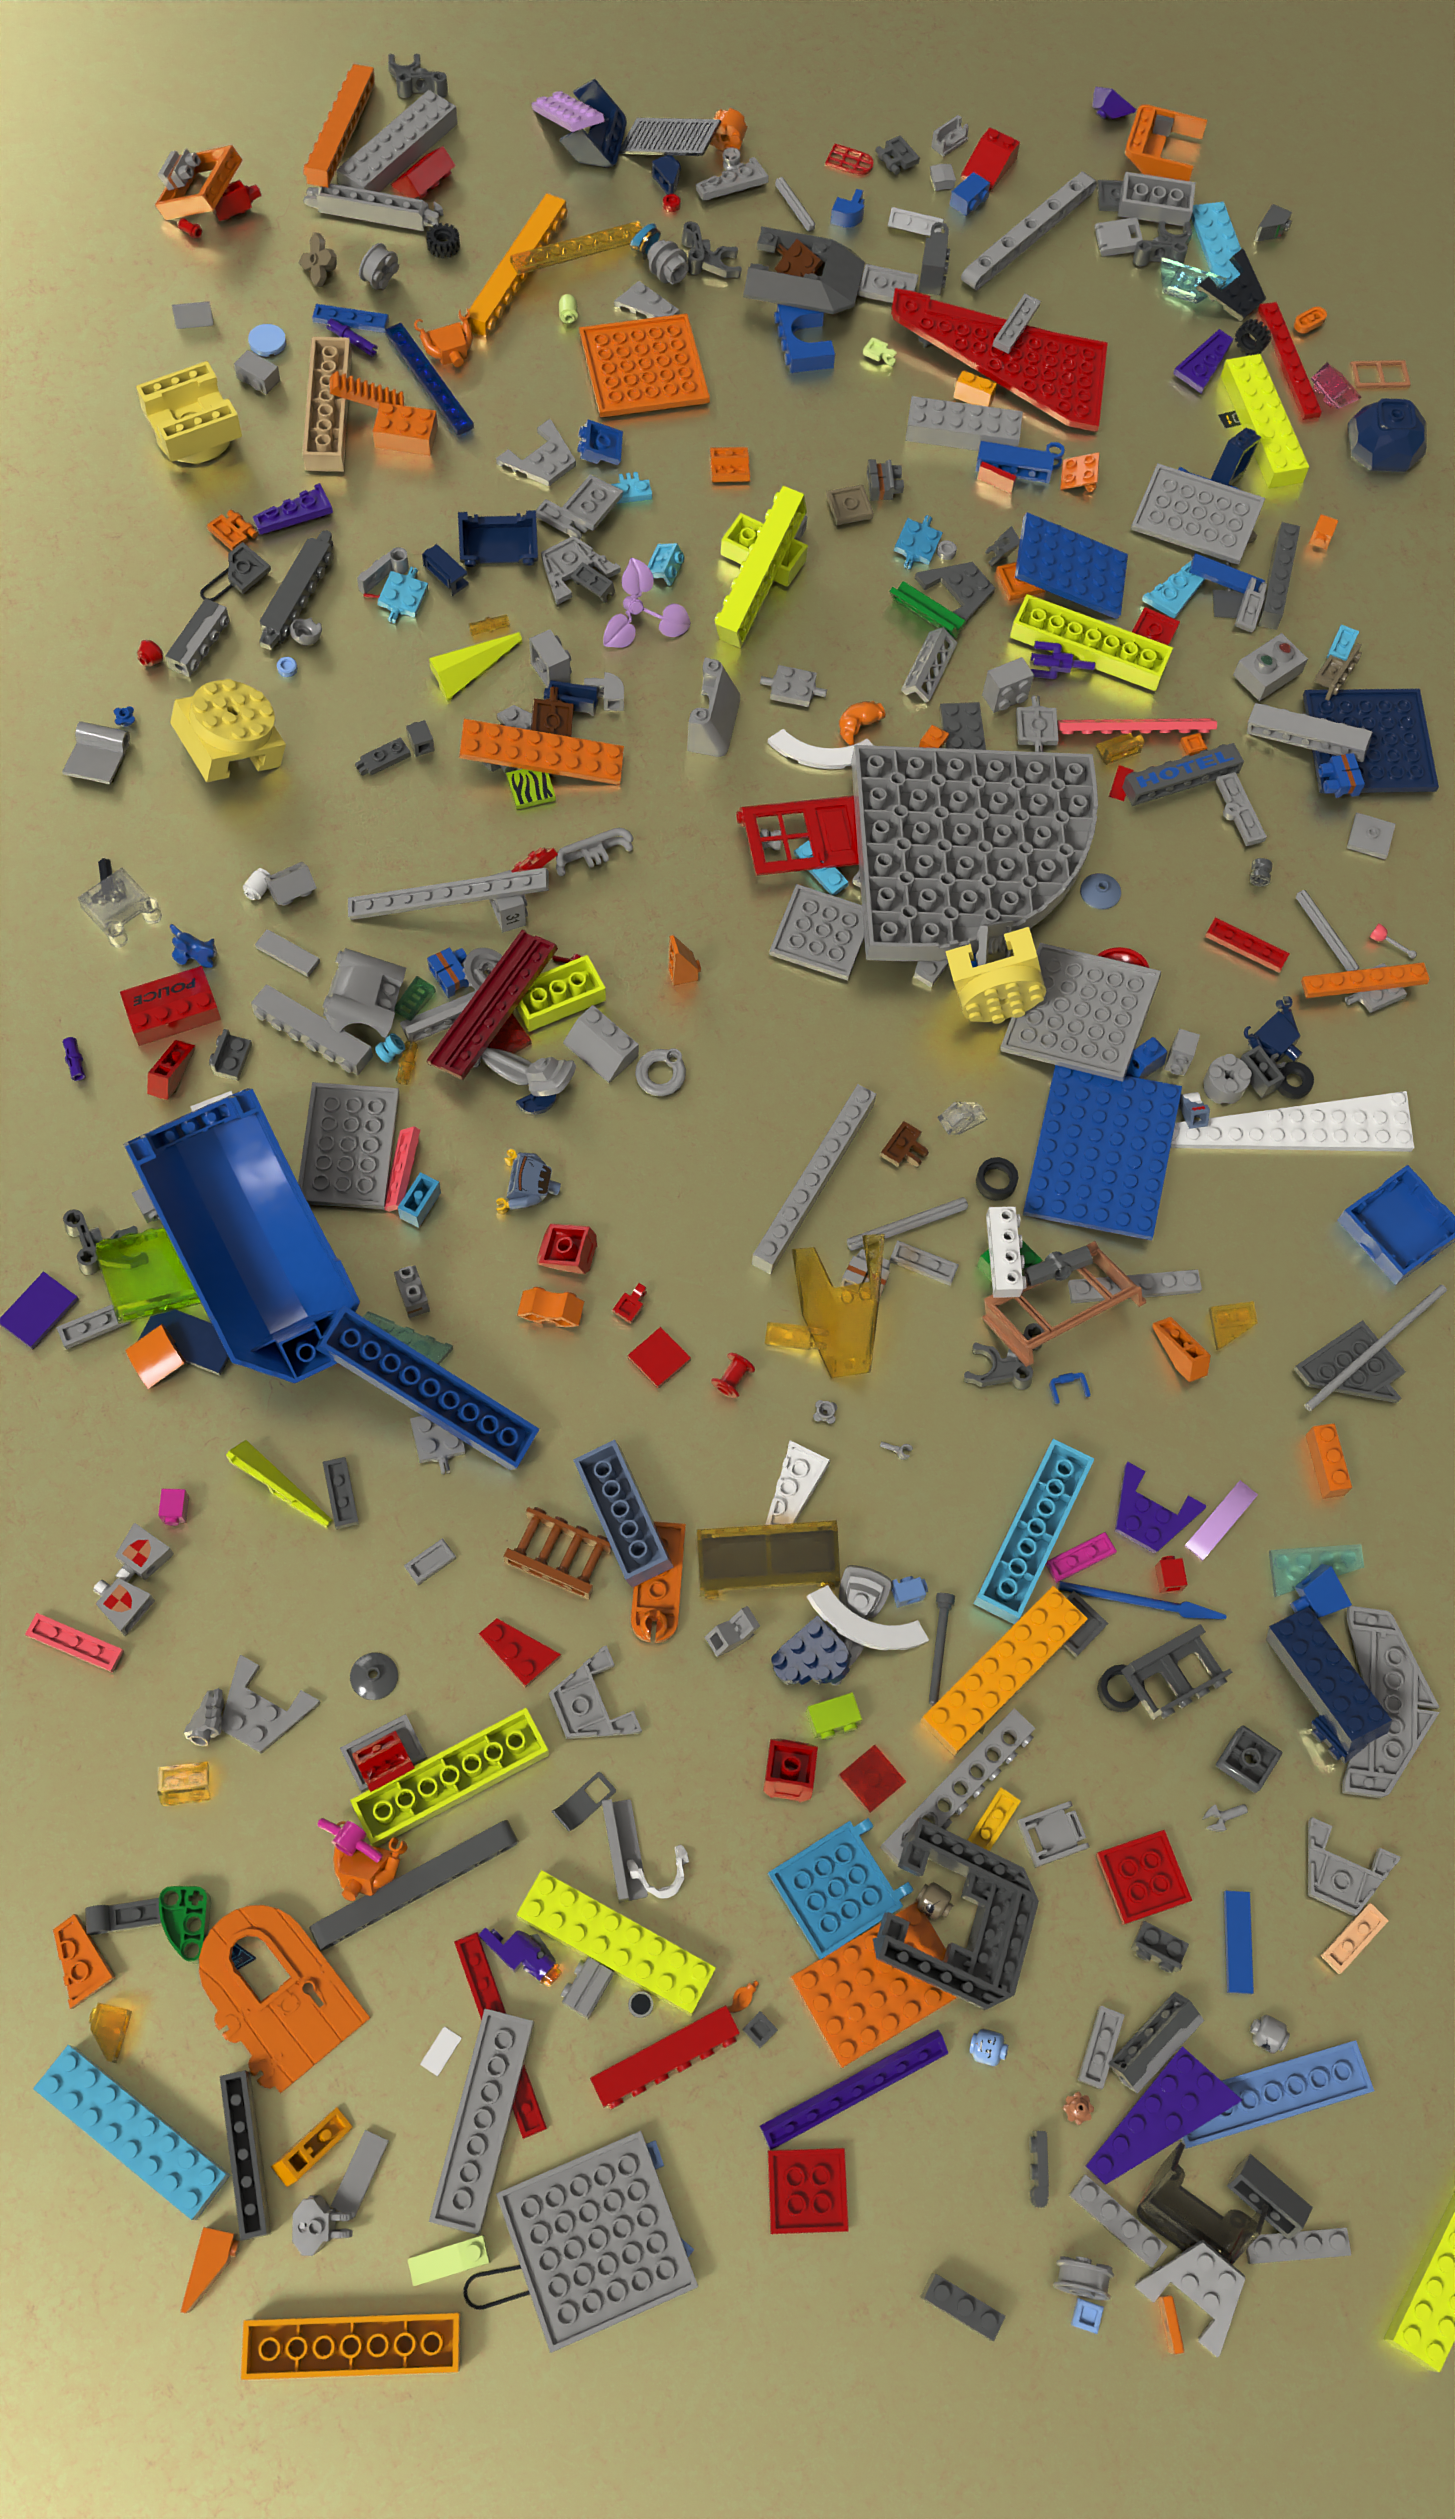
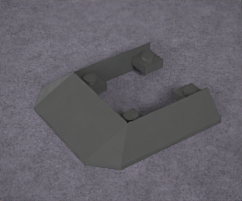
[743,226,865,314]
[873,1818,1039,2010]

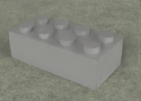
[1118,172,1196,226]

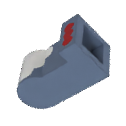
[1179,1092,1210,1129]

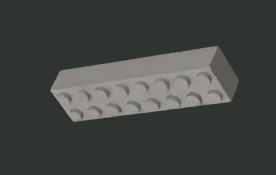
[336,90,457,192]

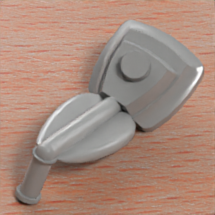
[473,1047,576,1096]
[830,1565,892,1686]

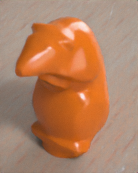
[839,701,885,746]

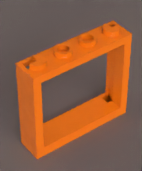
[155,145,243,220]

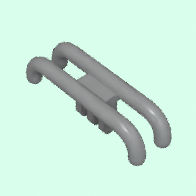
[556,828,633,876]

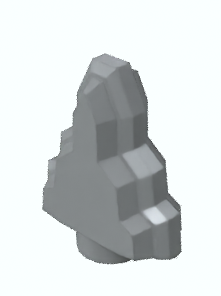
[184,1688,224,1746]

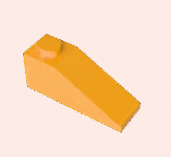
[271,2107,353,2187]

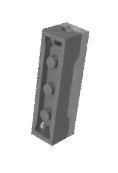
[165,598,229,677]
[1108,1992,1204,2094]

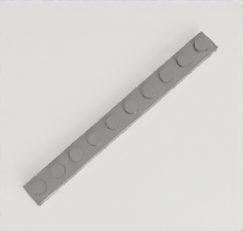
[348,868,549,920]

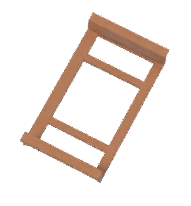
[982,1241,1146,1367]

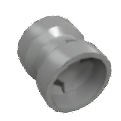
[760,829,781,850]

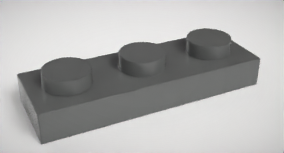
[322,1457,359,1529]

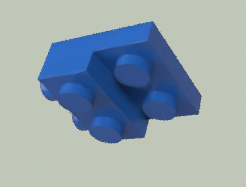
[577,419,623,465]

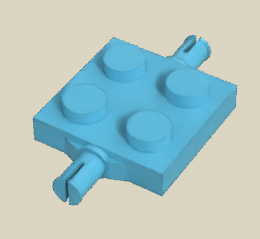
[378,567,428,623]

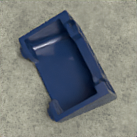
[458,510,538,567]

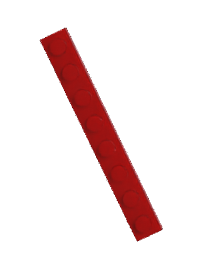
[1258,302,1322,420]

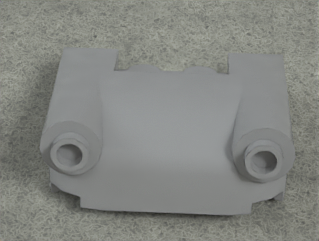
[322,948,406,1038]

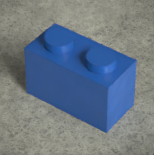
[949,172,990,216]

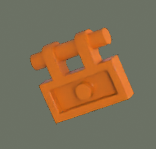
[207,510,258,551]

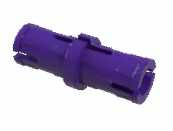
[62,1037,85,1081]

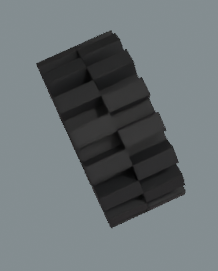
[426,223,460,259]
[1235,319,1271,356]

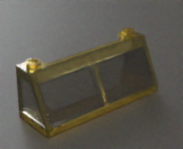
[695,1520,840,1599]

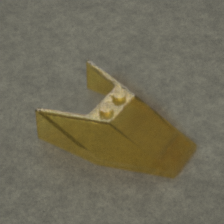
[792,1234,885,1378]

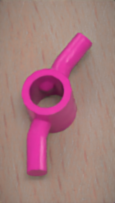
[318,1818,383,1863]

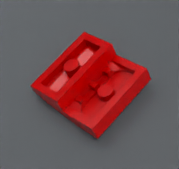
[352,1731,415,1792]

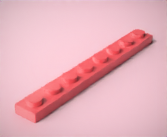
[1057,718,1217,734]

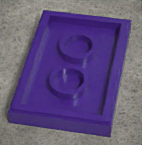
[0,1271,79,1350]

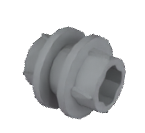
[647,239,688,285]

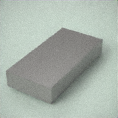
[404,1538,456,1585]

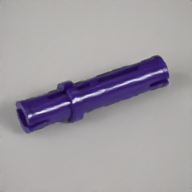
[326,318,378,357]

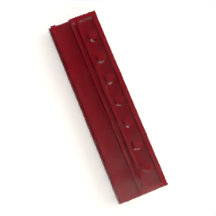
[427,929,558,1080]

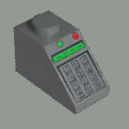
[1254,204,1292,242]

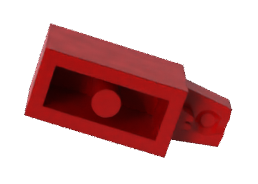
[213,180,262,221]

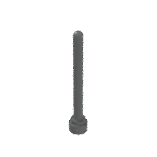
[929,1593,955,1706]

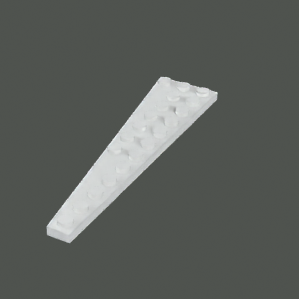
[1170,1091,1414,1152]

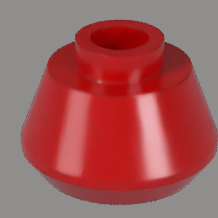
[137,640,164,666]

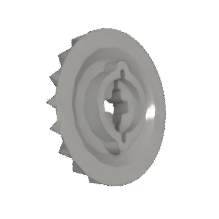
[462,948,502,993]

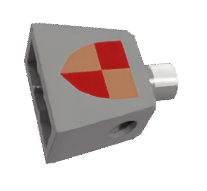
[115,1523,174,1582]
[93,1578,155,1636]

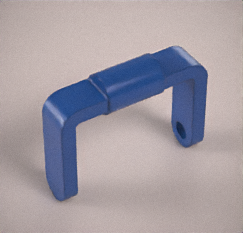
[1049,1373,1090,1404]

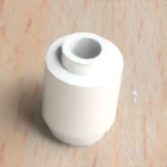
[243,868,270,900]

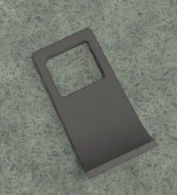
[552,1772,616,1832]

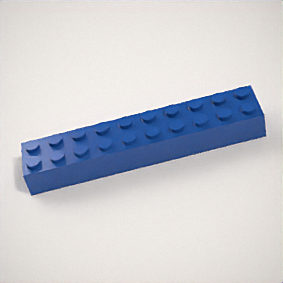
[315,1306,539,1470]

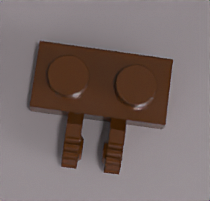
[880,1121,929,1167]

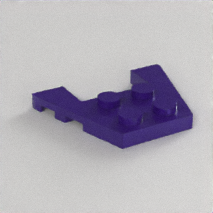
[1115,1462,1207,1554]

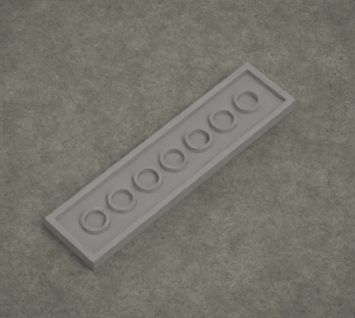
[429,2009,535,2235]

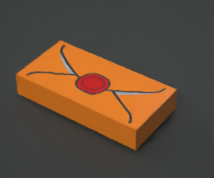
[1158,2295,1184,2354]

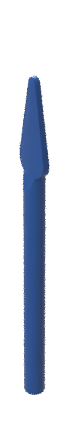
[1058,1581,1227,1619]

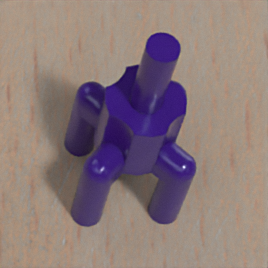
[1030,641,1095,680]

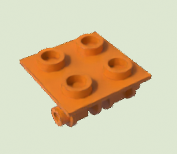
[1061,452,1100,492]

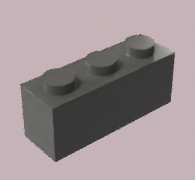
[1227,2154,1313,2240]
[920,2273,1006,2341]

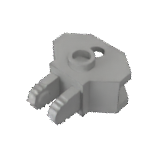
[292,2195,353,2256]

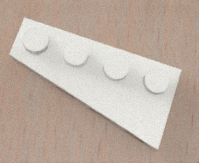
[765,1440,830,1539]

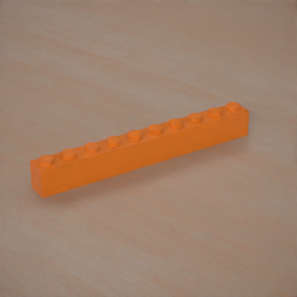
[304,64,375,188]

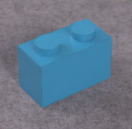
[397,1172,441,1228]

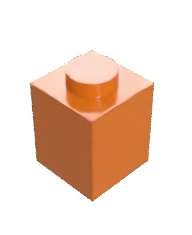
[1309,514,1339,550]

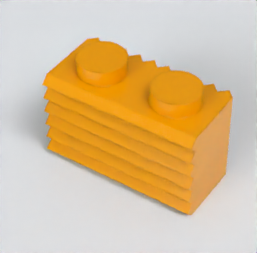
[954,370,997,407]

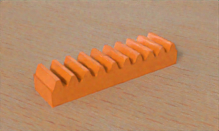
[330,371,404,409]

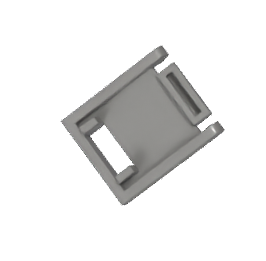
[1094,217,1143,257]
[1017,1801,1090,1868]

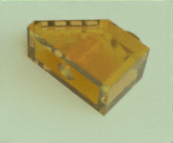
[89,2003,132,2064]

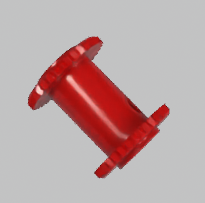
[711,1353,755,1398]

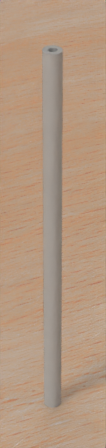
[1304,1285,1447,1411]

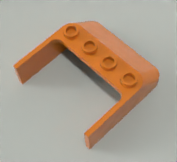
[1125,105,1207,181]

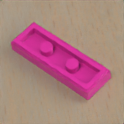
[1045,1532,1117,1584]

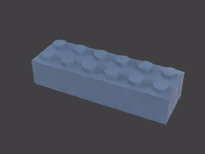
[574,1440,674,1587]

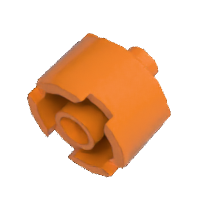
[710,108,748,152]

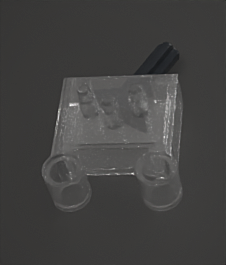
[78,858,162,948]

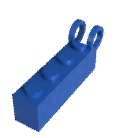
[975,441,1065,483]

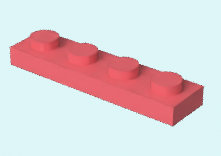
[384,1126,420,1212]
[25,1613,124,1673]

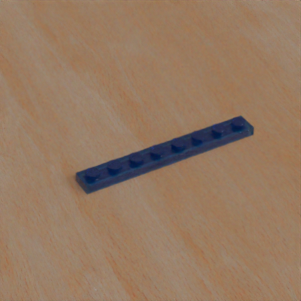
[385,323,474,435]

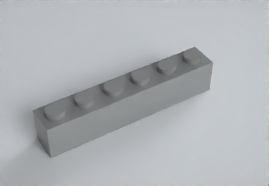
[1247,703,1372,762]
[251,984,373,1075]

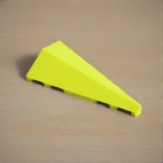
[429,632,522,701]
[226,1440,333,1528]

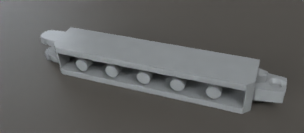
[303,183,440,231]

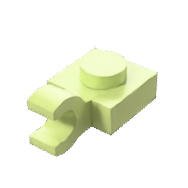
[863,337,897,366]

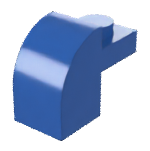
[830,189,865,228]

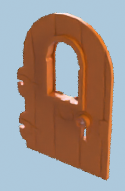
[199,1905,370,2093]

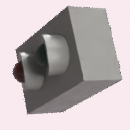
[1233,633,1308,701]

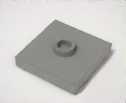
[1347,813,1395,860]

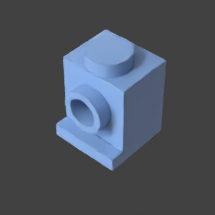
[891,1576,928,1608]

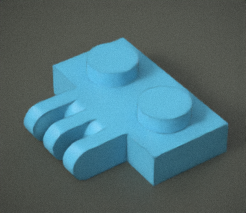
[611,472,652,504]

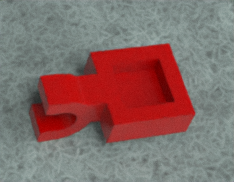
[612,1283,647,1324]

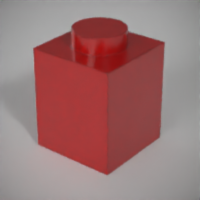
[1155,1556,1188,1593]

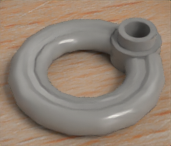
[635,1048,686,1096]

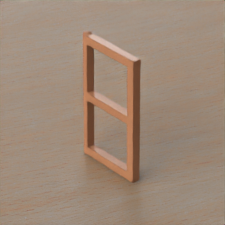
[1350,360,1411,388]

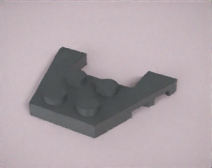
[915,562,995,621]

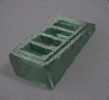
[394,976,436,1021]

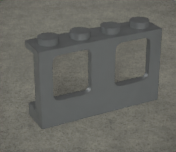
[1121,1624,1232,1720]

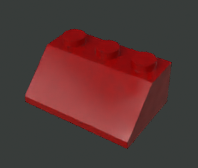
[391,146,456,199]

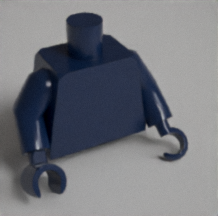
[1244,996,1303,1062]

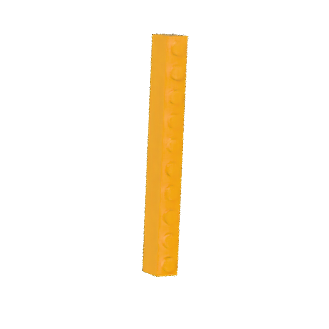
[465,193,568,337]

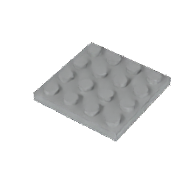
[769,884,864,981]

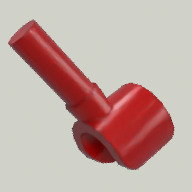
[552,954,581,964]

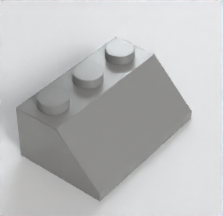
[563,1005,639,1083]

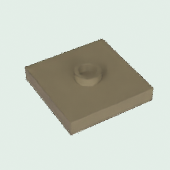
[826,485,874,525]

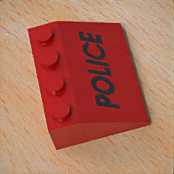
[120,966,221,1046]

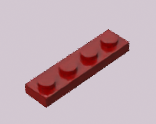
[1205,917,1290,973]

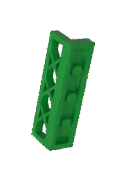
[889,581,966,639]

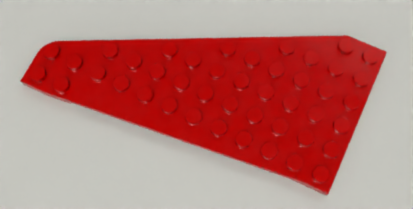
[891,288,1108,432]

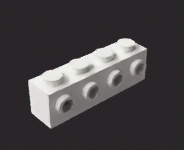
[986,1206,1026,1298]

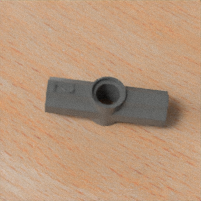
[1023,1246,1093,1286]

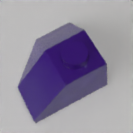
[1092,87,1136,119]

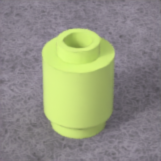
[559,294,578,323]

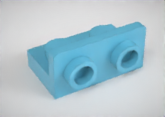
[648,543,685,585]

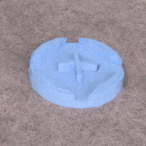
[248,324,286,357]

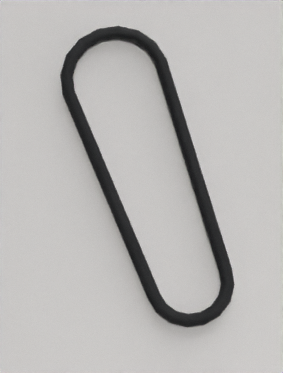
[463,2265,530,2310]

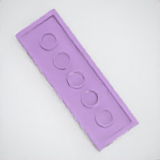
[531,91,604,132]

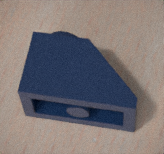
[652,155,681,195]

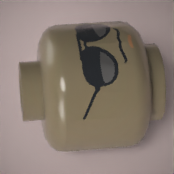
[915,1882,953,1920]

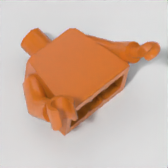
[414,308,473,367]
[333,1821,407,1901]

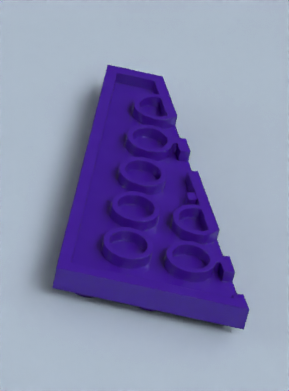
[1086,2046,1243,2185]

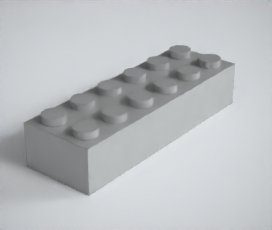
[905,396,1023,451]

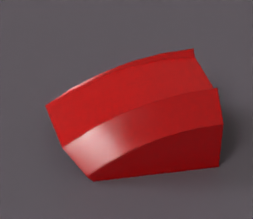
[537,1224,597,1274]
[763,1739,818,1803]

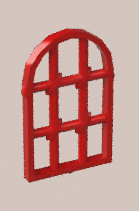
[825,143,874,175]

